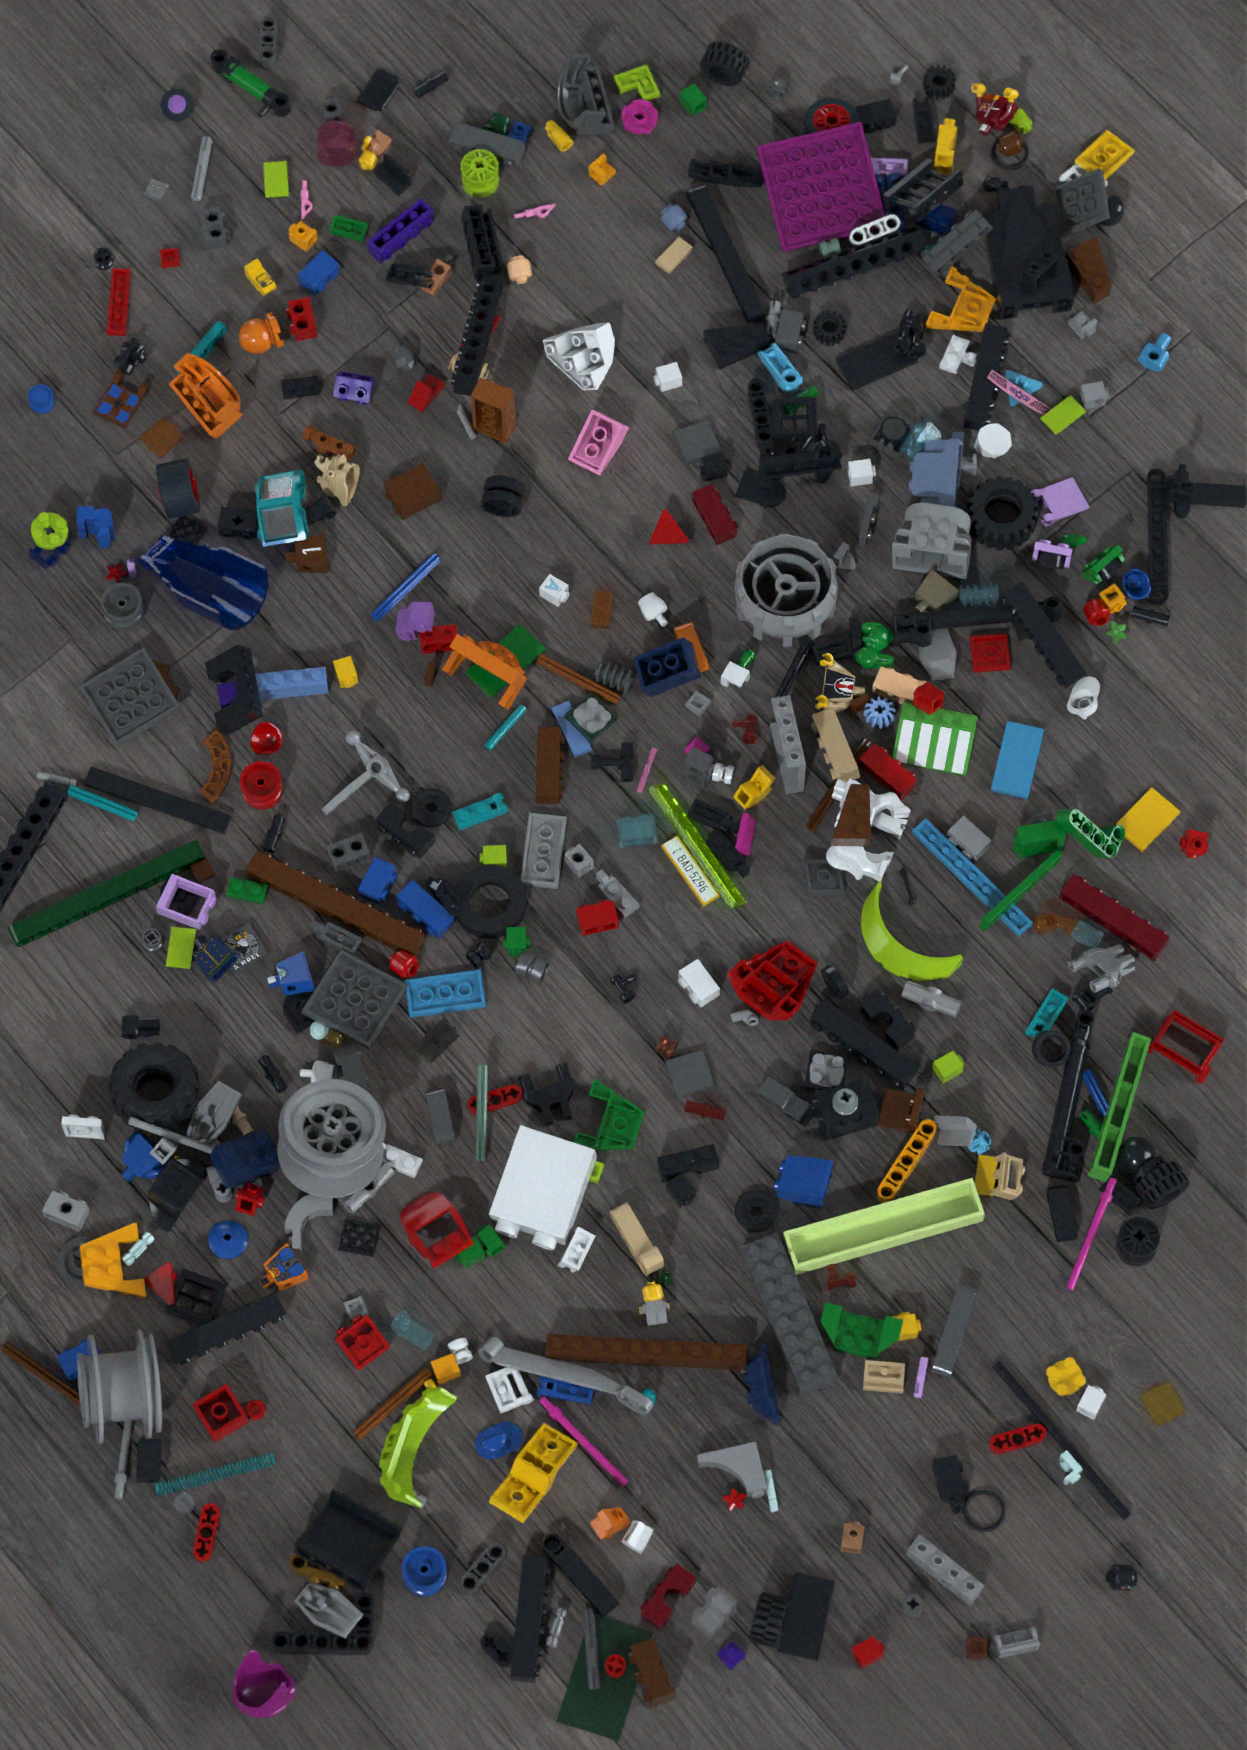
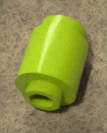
[1009,108,1033,134]

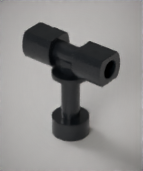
[591,742,633,782]

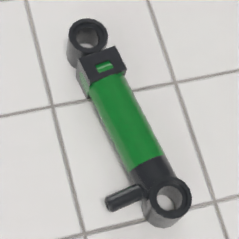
[210,49,291,118]

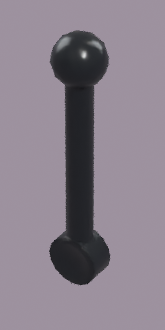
[899,869,916,905]

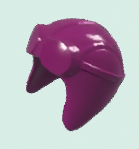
[232,1650,296,1718]

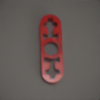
[467,1085,522,1115]
[989,1424,1046,1455]
[193,1503,220,1562]

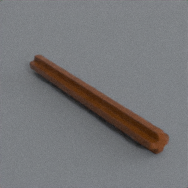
[806,738,871,832]
[1,1341,80,1406]

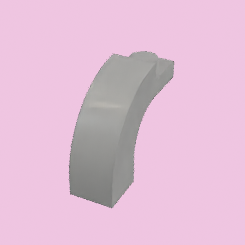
[285,1194,334,1254]

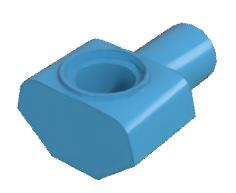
[1137,333,1171,371]

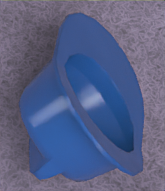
[475,1422,522,1460]

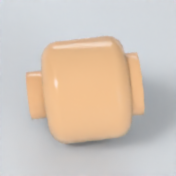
[507,256,532,284]

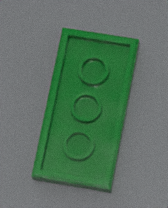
[466,624,546,698]

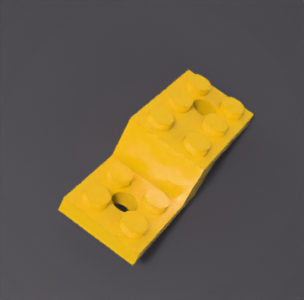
[489,1423,578,1523]

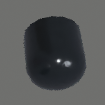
[1101,195,1124,226]

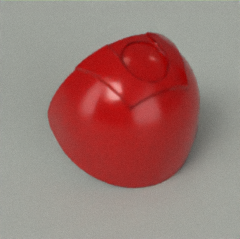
[250,722,282,755]

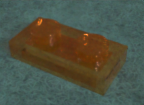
[591,590,613,629]

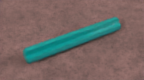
[67,785,138,821]

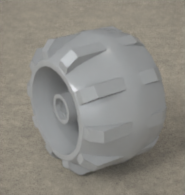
[734,533,838,647]

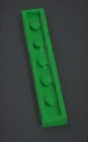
[979,849,1063,931]

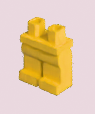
[934,118,957,175]

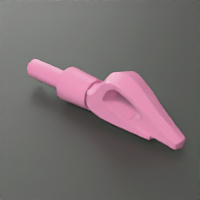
[300,180,313,220]
[514,203,556,219]

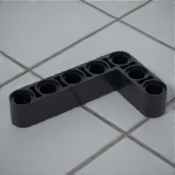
[271,1592,375,1655]

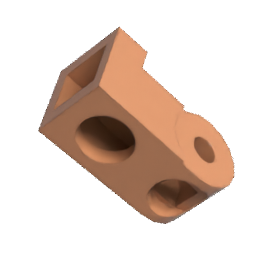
[421,259,453,296]

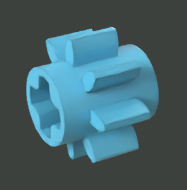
[968,1129,991,1155]

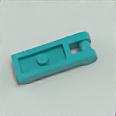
[452,793,509,831]
[1025,988,1069,1043]

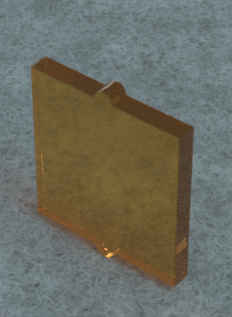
[140,418,184,459]

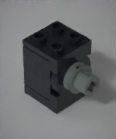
[811,1077,879,1141]

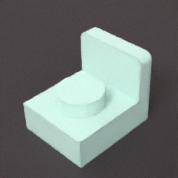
[1059,1450,1082,1485]

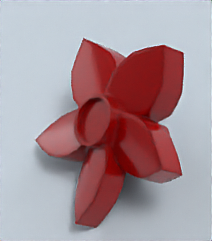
[106,563,128,583]
[722,1487,747,1511]

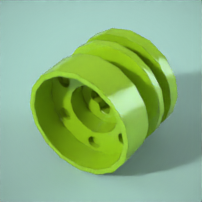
[461,149,499,198]

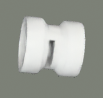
[712,762,735,785]
[448,1338,473,1364]

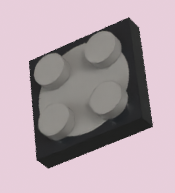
[804,1050,849,1091]

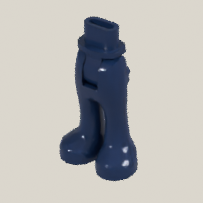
[875,172,907,234]

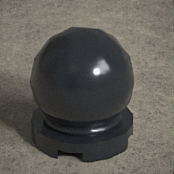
[1117,1136,1167,1185]

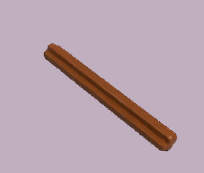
[537,654,621,704]
[353,1367,433,1440]

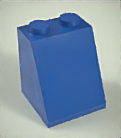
[774,1155,833,1210]

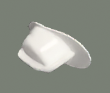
[1067,676,1100,720]

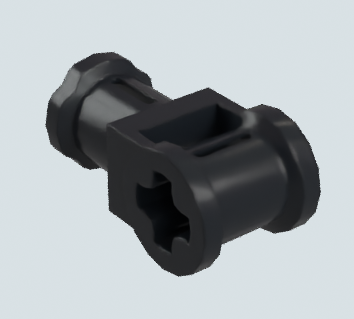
[1072,986,1113,1011]

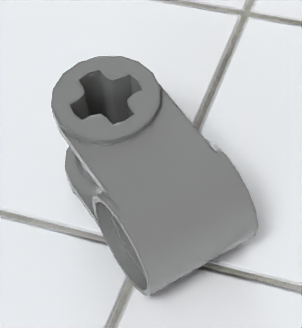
[206,1166,233,1203]

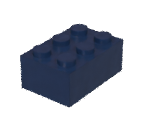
[633,637,701,697]
[209,1129,280,1190]

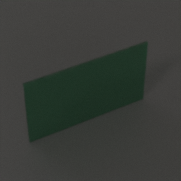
[556,1614,654,1741]

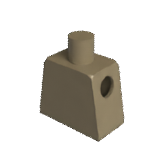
[914,569,959,612]

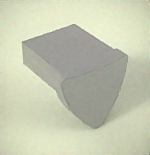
[833,542,856,571]

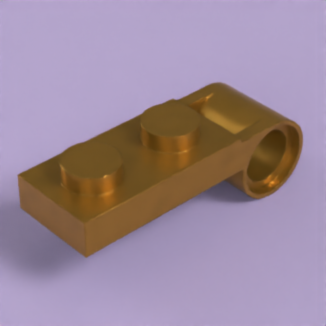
[289,1553,347,1591]

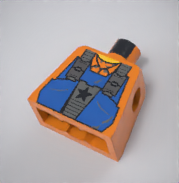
[258,1243,309,1291]

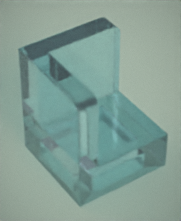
[1071,920,1104,948]

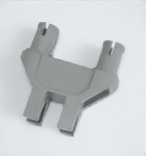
[1068,944,1135,993]

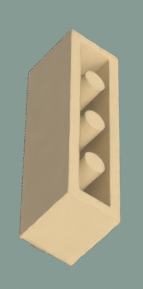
[810,707,860,782]

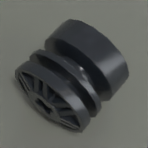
[1116,1217,1160,1267]

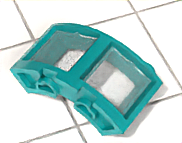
[255,469,309,547]

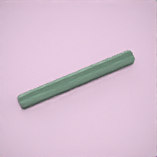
[476,1064,488,1162]

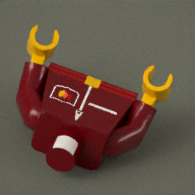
[971,83,1019,136]

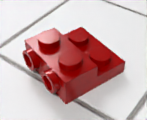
[333,1314,390,1371]

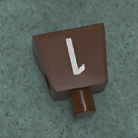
[285,533,329,573]

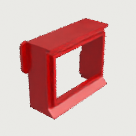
[1148,1009,1224,1084]

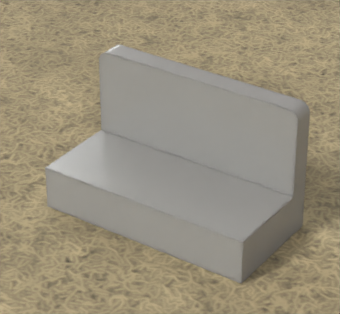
[934,1115,977,1147]

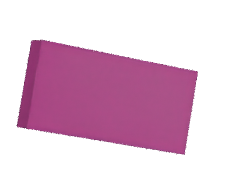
[735,813,757,856]

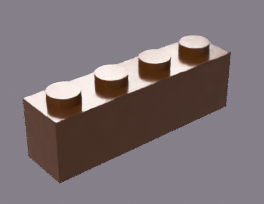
[536,727,564,804]

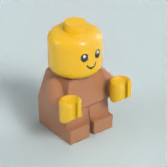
[358,130,393,170]

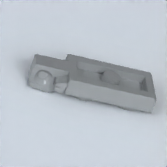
[596,869,640,918]

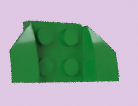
[821,1302,903,1360]

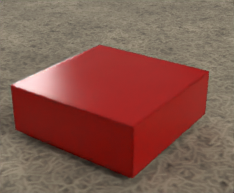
[160,247,180,269]

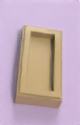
[655,237,693,274]

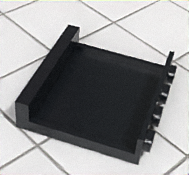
[293,1489,402,1592]

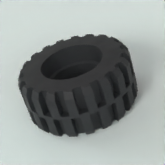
[966,476,1038,550]

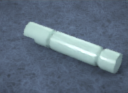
[763,1470,778,1513]

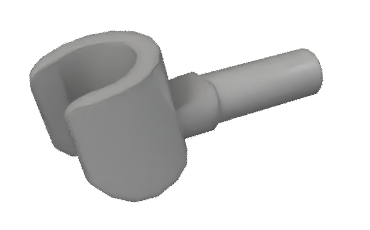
[889,64,908,85]

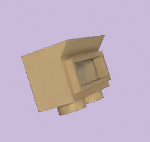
[990,1152,1025,1200]

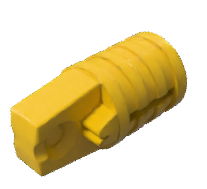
[545,120,573,152]

